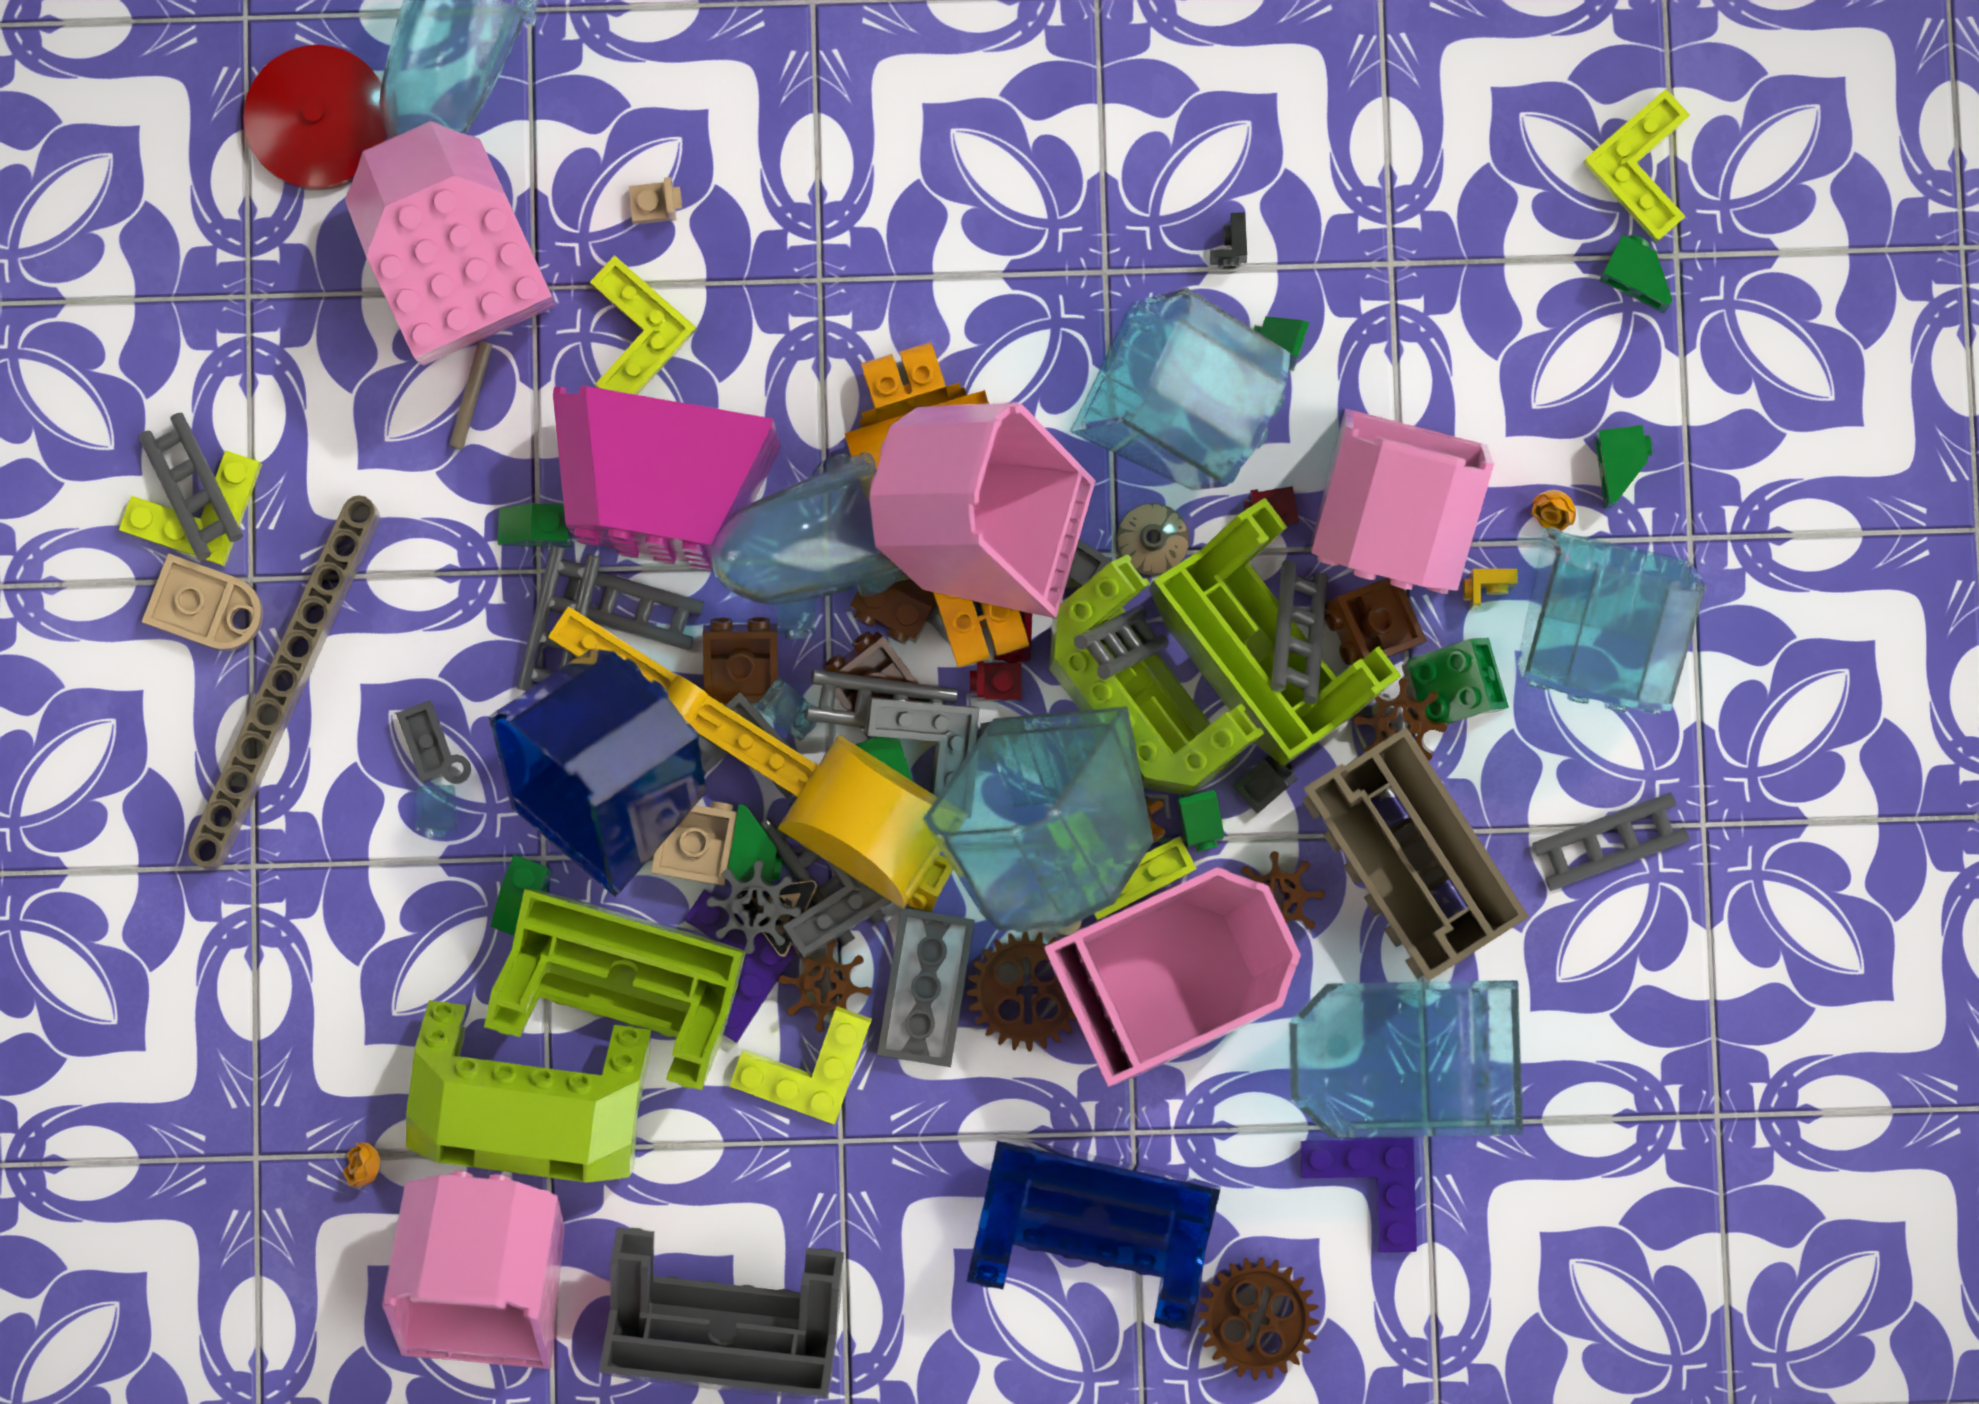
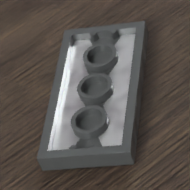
[877,908,975,1068]

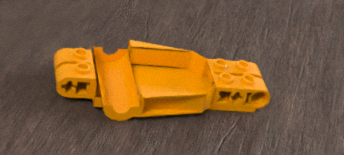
[844,342,1029,668]

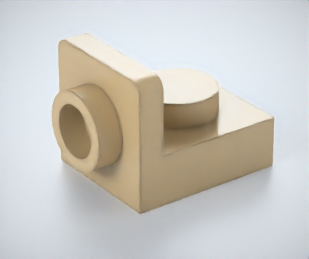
[629,177,682,225]

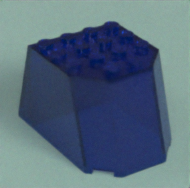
[489,649,707,897]

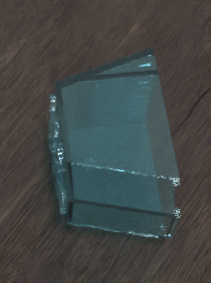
[1070,287,1291,491]
[1517,528,1706,714]
[923,707,1153,932]
[1289,980,1523,1140]

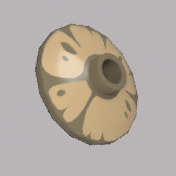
[1116,503,1189,576]

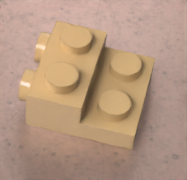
[651,795,737,887]

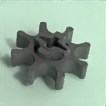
[707,859,802,954]

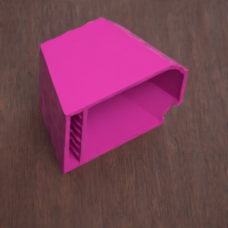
[553,386,781,571]

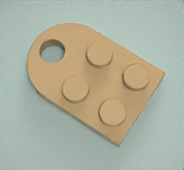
[142,553,263,651]

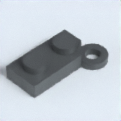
[396,700,472,784]

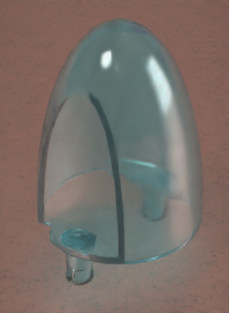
[379,0,539,139]
[711,452,910,604]

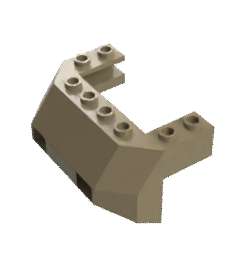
[1302,727,1529,982]

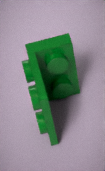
[1407,637,1509,724]

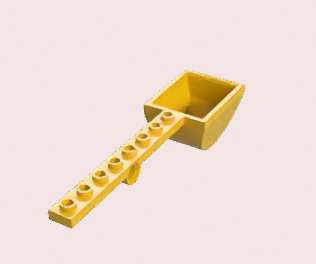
[548,606,964,909]

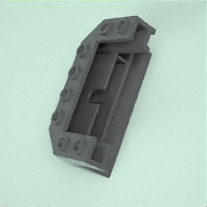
[599,1227,844,1400]

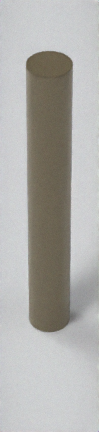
[449,341,493,450]

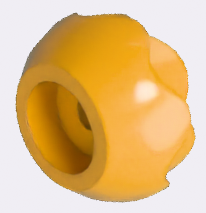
[1531,490,1576,531]
[343,1142,380,1188]

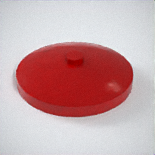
[243,45,391,190]

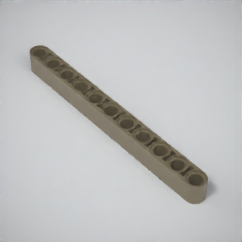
[188,495,380,870]

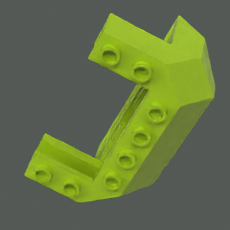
[1148,498,1401,766]
[1049,554,1264,796]
[484,888,746,1091]
[406,1000,651,1183]

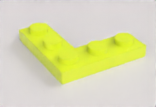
[1583,89,1690,243]
[590,255,697,395]
[119,450,262,567]
[1046,804,1197,921]
[729,1006,872,1125]

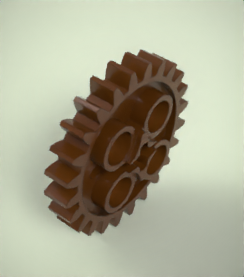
[967,930,1077,1052]
[1197,1257,1320,1380]

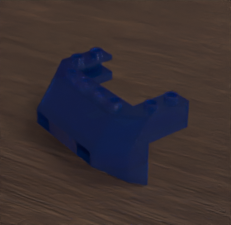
[966,1137,1221,1331]

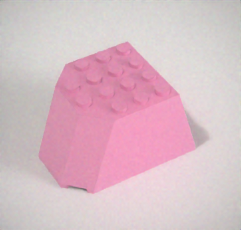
[345,121,557,366]
[869,403,1096,618]
[1311,408,1494,594]
[1044,867,1301,1087]
[382,1171,565,1369]

